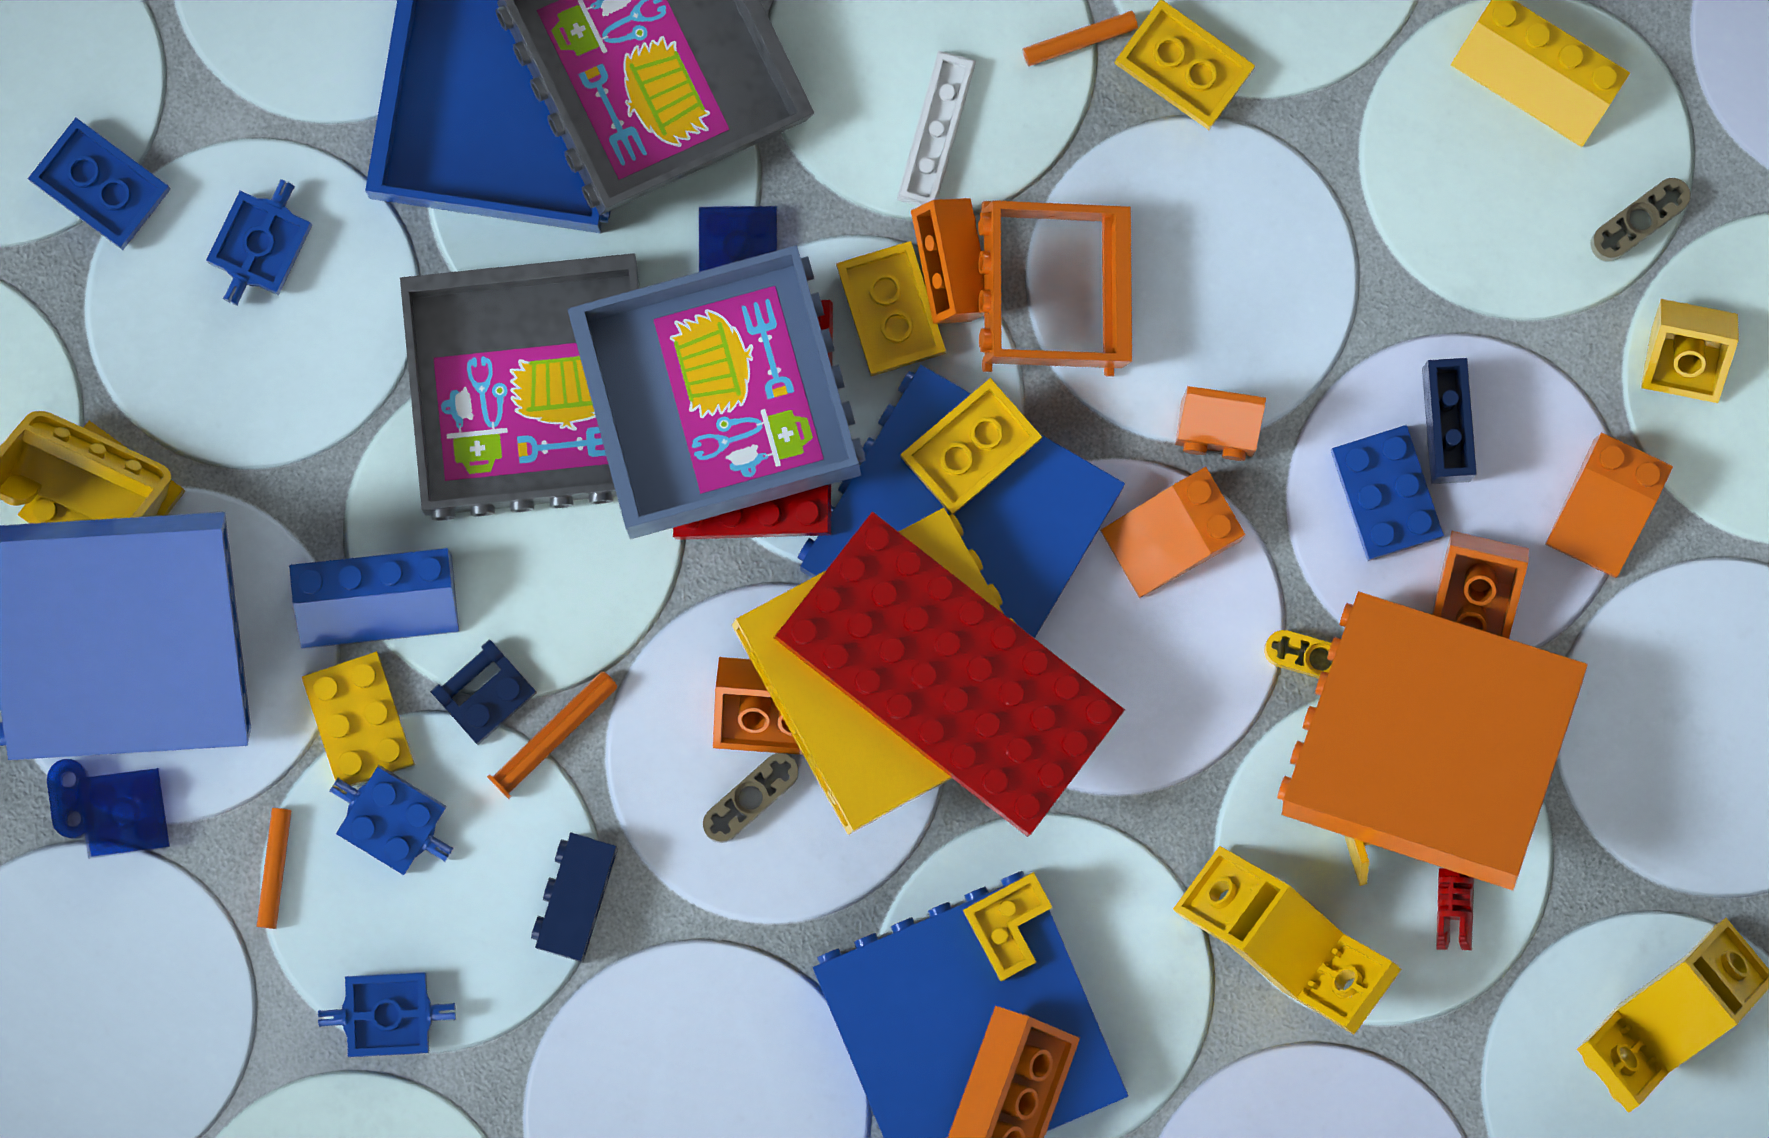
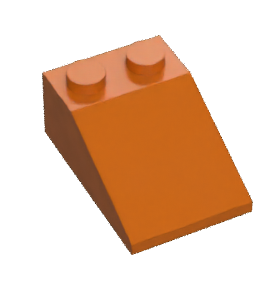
[1545,432,1673,578]
[1100,467,1246,598]
[1432,531,1529,639]

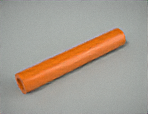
[1022,11,1138,67]
[256,808,292,929]

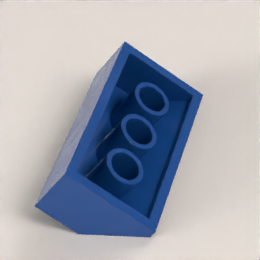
[289,548,459,649]

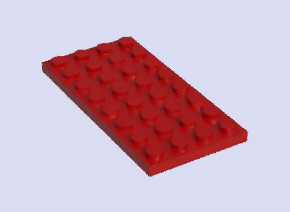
[774,511,1125,837]

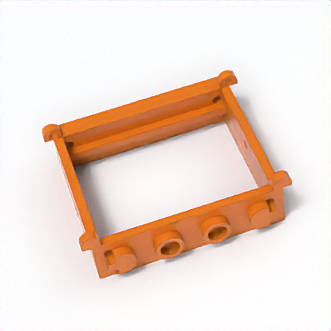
[978,201,1132,377]

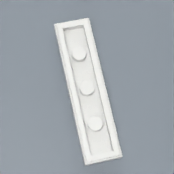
[897,51,976,206]

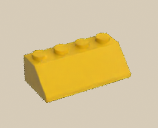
[1451,0,1630,147]

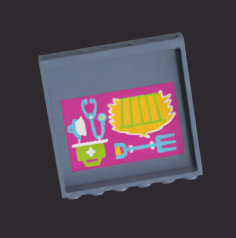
[567,245,866,540]

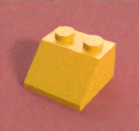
[1641,299,1739,403]

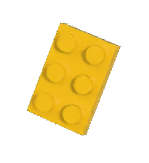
[1114,0,1255,130]
[836,241,946,377]
[900,378,1042,515]
[302,651,415,788]

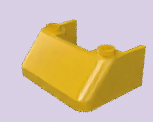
[0,411,171,520]

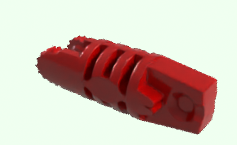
[1436,868,1474,950]

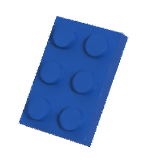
[28,118,171,250]
[1330,425,1444,561]

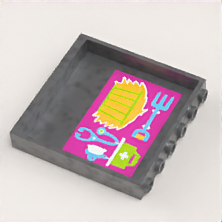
[496,0,814,215]
[400,253,639,521]

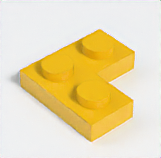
[963,872,1053,981]

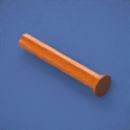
[487,672,618,799]

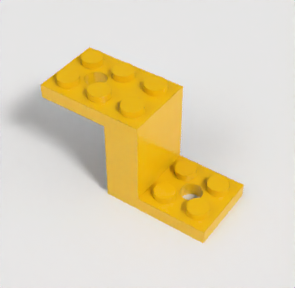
[1173,846,1402,1035]
[1577,917,1769,1113]

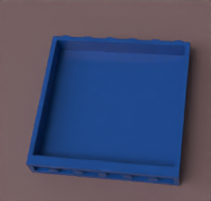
[365,0,611,233]

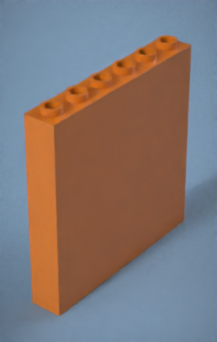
[1277,591,1588,891]

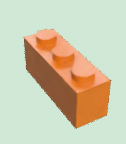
[911,198,984,324]

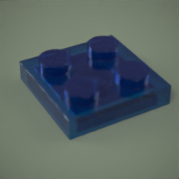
[699,206,777,272]
[77,768,170,859]

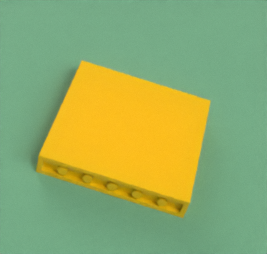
[732,508,1015,835]

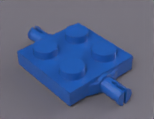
[206,179,312,306]
[329,765,453,875]
[318,973,456,1057]

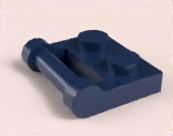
[430,639,537,745]

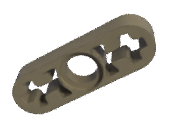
[1591,178,1691,262]
[703,753,798,843]

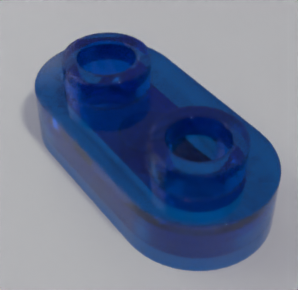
[47,759,94,839]

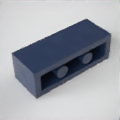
[1422,358,1477,484]
[531,832,618,963]

